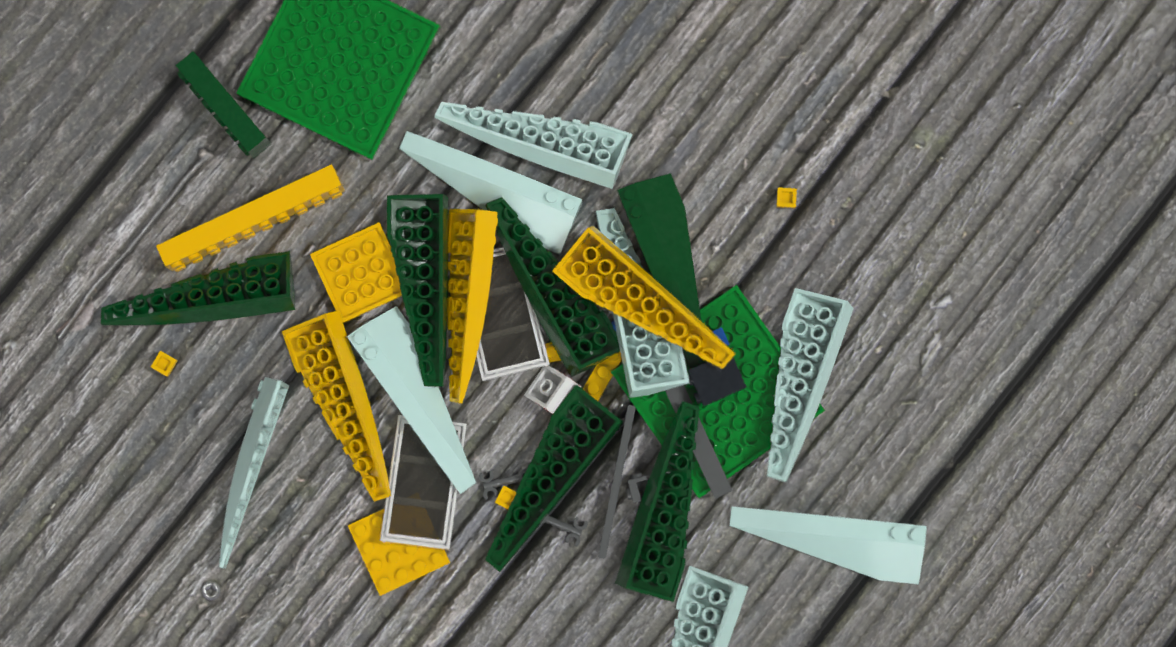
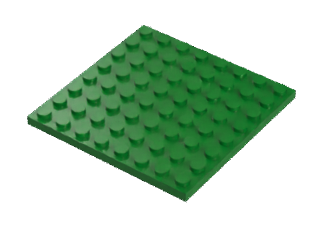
[236,0,440,161]
[611,285,825,499]

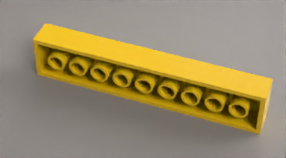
[156,164,345,272]

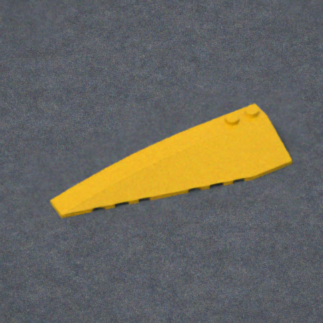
[447,209,498,403]
[553,226,735,369]
[282,311,391,502]

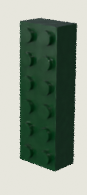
[175,51,271,158]

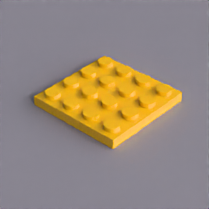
[310,222,402,323]
[348,493,451,596]

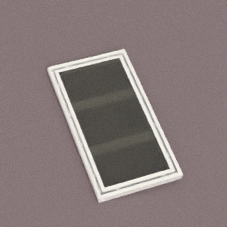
[455,247,550,381]
[380,415,467,550]

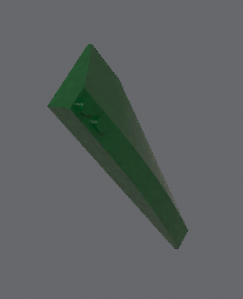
[617,173,707,369]
[387,194,448,387]
[485,197,620,377]
[100,251,295,325]
[485,384,624,572]
[615,401,700,602]

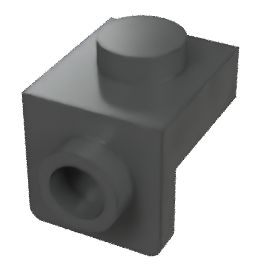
[626,473,648,503]

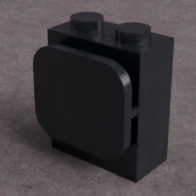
[688,357,746,407]

